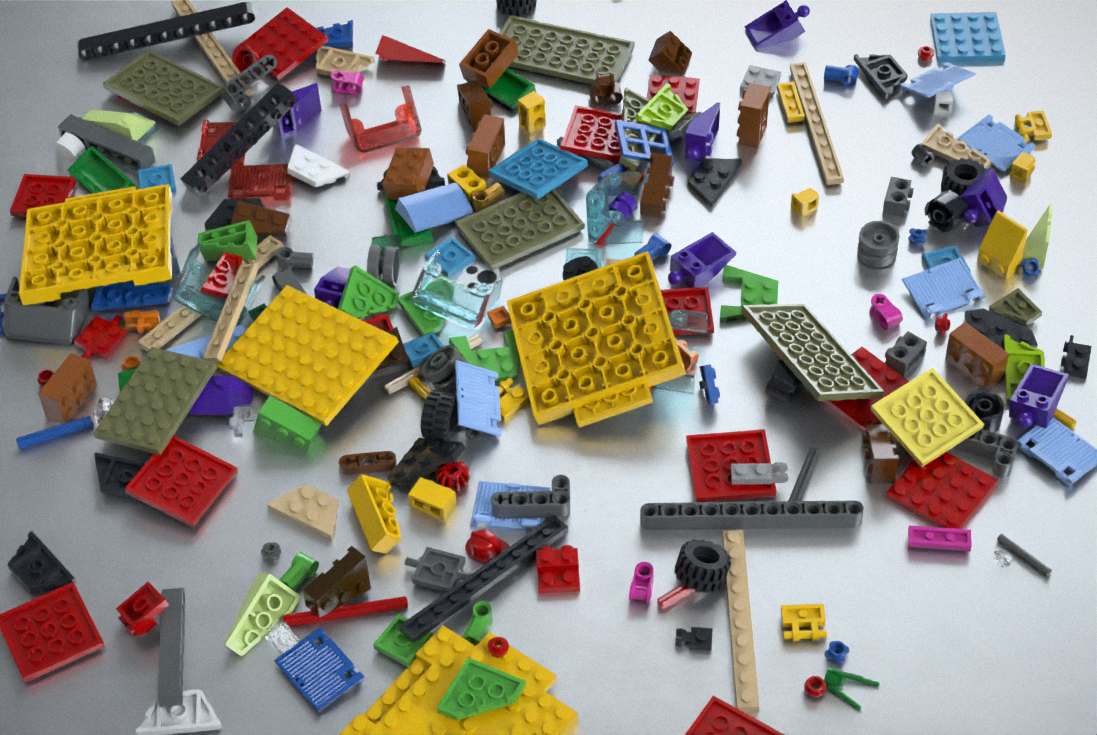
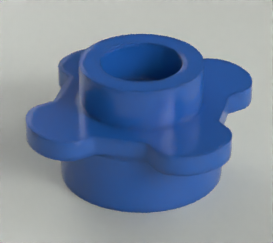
[908,228,927,245]
[1020,258,1041,278]
[825,641,849,663]

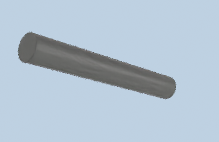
[997,533,1052,576]

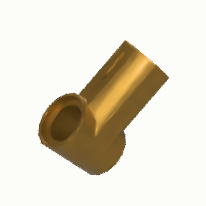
[473,183,505,213]

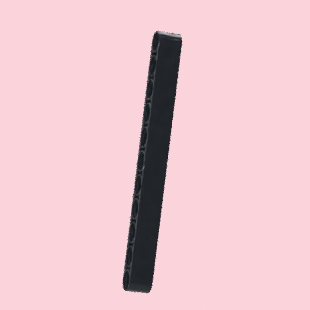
[77,2,255,60]

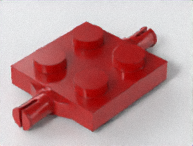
[74,314,128,360]

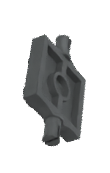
[405,547,471,592]

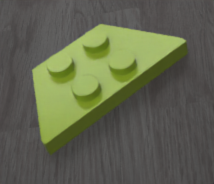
[635,83,688,131]
[1003,335,1045,403]

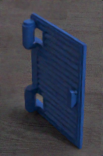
[274,627,365,712]

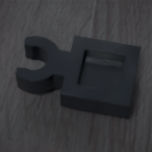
[675,627,713,651]

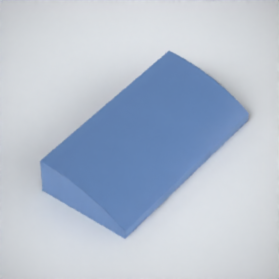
[396,182,474,232]

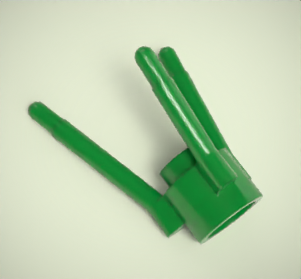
[824,666,880,710]

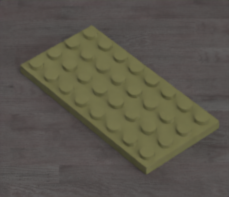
[500,15,635,85]
[741,304,884,401]

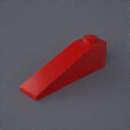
[375,35,446,63]

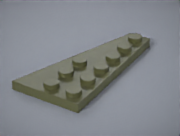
[619,87,660,171]

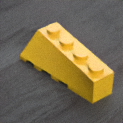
[347,474,401,554]

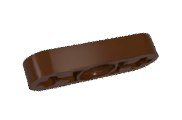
[339,451,397,475]

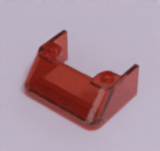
[339,86,422,153]

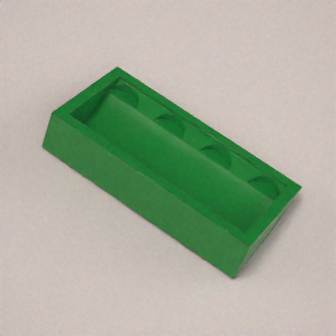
[463,68,537,109]
[67,146,138,194]
[383,193,434,246]

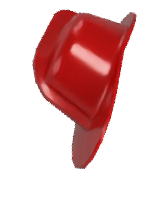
[232,45,260,76]
[465,529,510,564]

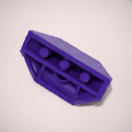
[188,376,254,415]

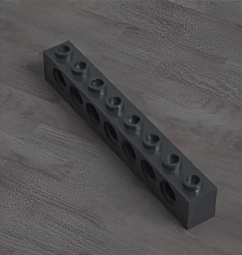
[180,82,298,198]

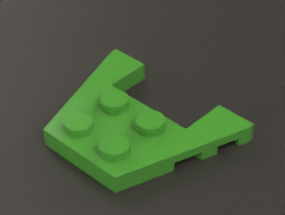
[720,265,779,323]
[449,330,519,382]

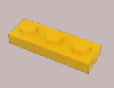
[777,82,805,123]

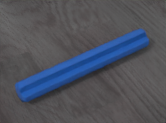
[16,416,94,449]

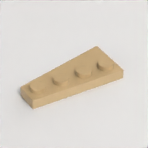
[921,124,991,169]

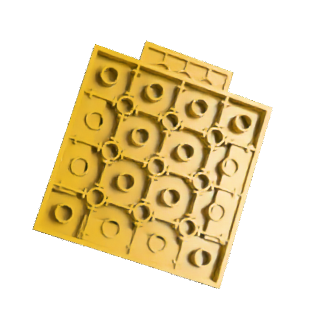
[19,184,172,306]
[507,251,686,428]
[339,625,578,735]

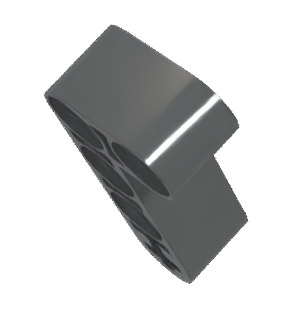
[220,55,277,114]
[953,429,1018,478]
[491,475,570,519]

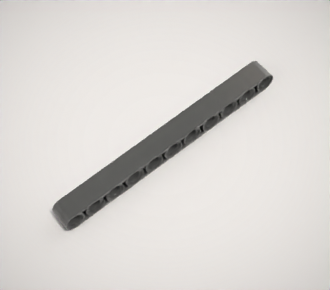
[640,500,864,530]

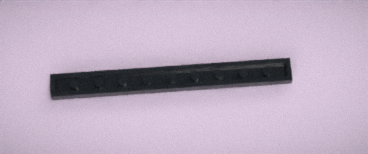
[399,515,568,643]

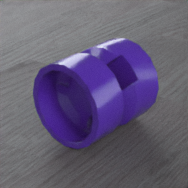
[604,192,638,226]

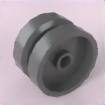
[857,221,900,267]
[367,245,400,286]
[422,345,470,393]

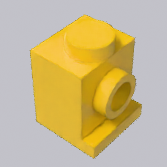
[1010,152,1036,183]
[790,187,820,217]

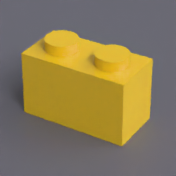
[408,477,457,521]

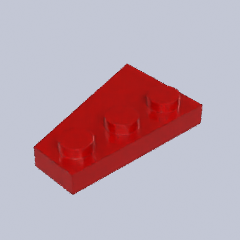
[200,252,242,299]

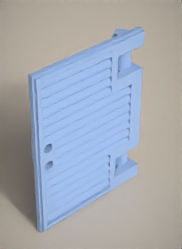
[899,62,976,98]
[956,114,1036,172]
[901,258,985,319]
[455,360,502,437]
[1016,417,1097,486]
[470,481,550,531]

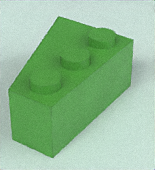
[197,220,257,261]
[253,396,321,450]

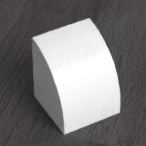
[933,90,953,114]
[56,132,86,161]

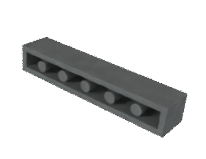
[58,114,155,171]

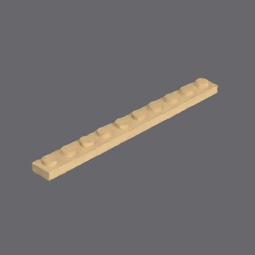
[171,0,253,96]
[789,62,845,185]
[138,235,284,352]
[722,530,759,712]

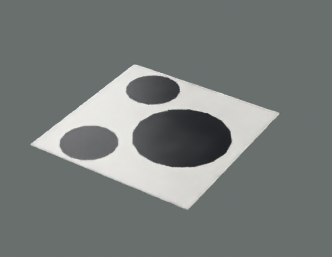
[462,264,501,292]

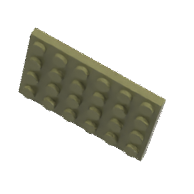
[103,50,224,126]
[455,189,585,271]
[93,347,218,455]

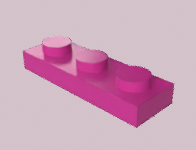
[908,526,972,551]

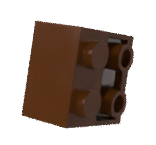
[648,30,693,75]

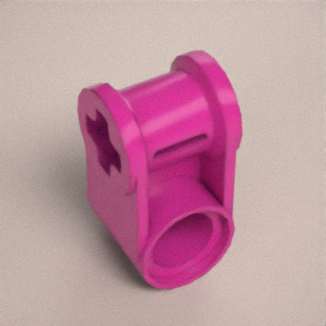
[331,70,364,95]
[869,294,903,330]
[629,562,654,603]

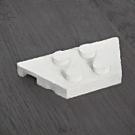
[287,144,350,187]
[136,689,222,735]

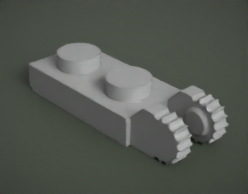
[731,462,789,485]

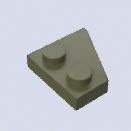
[989,288,1042,325]

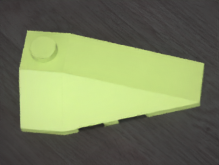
[82,109,155,141]
[1022,204,1054,268]
[224,573,301,656]

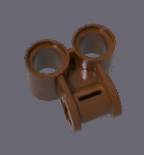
[589,72,623,106]

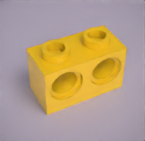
[518,91,546,134]
[447,164,487,205]

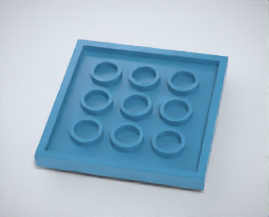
[930,11,1006,62]
[488,138,588,199]

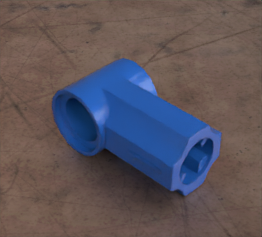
[823,64,859,87]
[634,233,672,260]

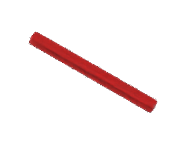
[283,596,408,627]

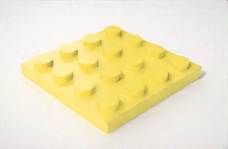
[870,367,984,468]

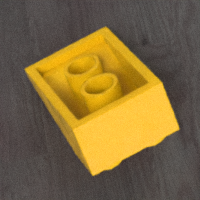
[977,210,1028,279]

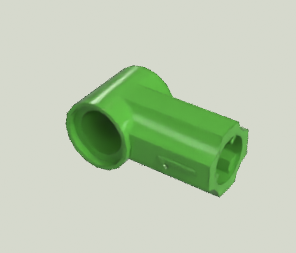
[279,552,319,591]
[463,601,493,646]

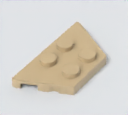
[316,46,375,77]
[267,484,339,540]

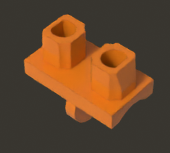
[124,310,160,333]
[675,338,699,372]

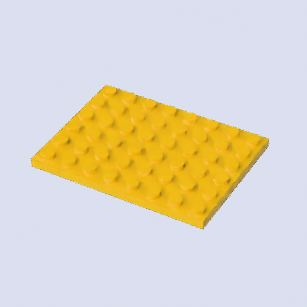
[216,285,399,426]

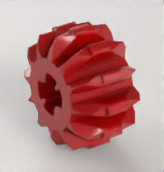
[436,460,470,492]

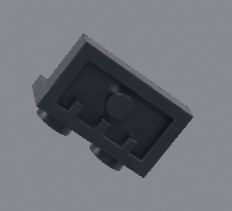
[1060,335,1092,379]

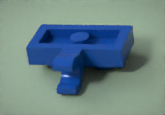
[699,364,720,404]

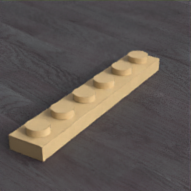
[203,263,259,362]

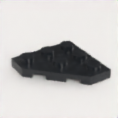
[964,308,1038,350]
[386,438,465,486]

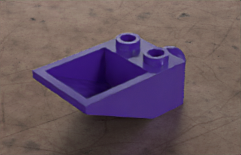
[744,0,810,49]
[274,83,322,137]
[685,102,721,162]
[960,167,1008,227]
[668,232,737,288]
[314,266,350,309]
[1009,363,1069,428]

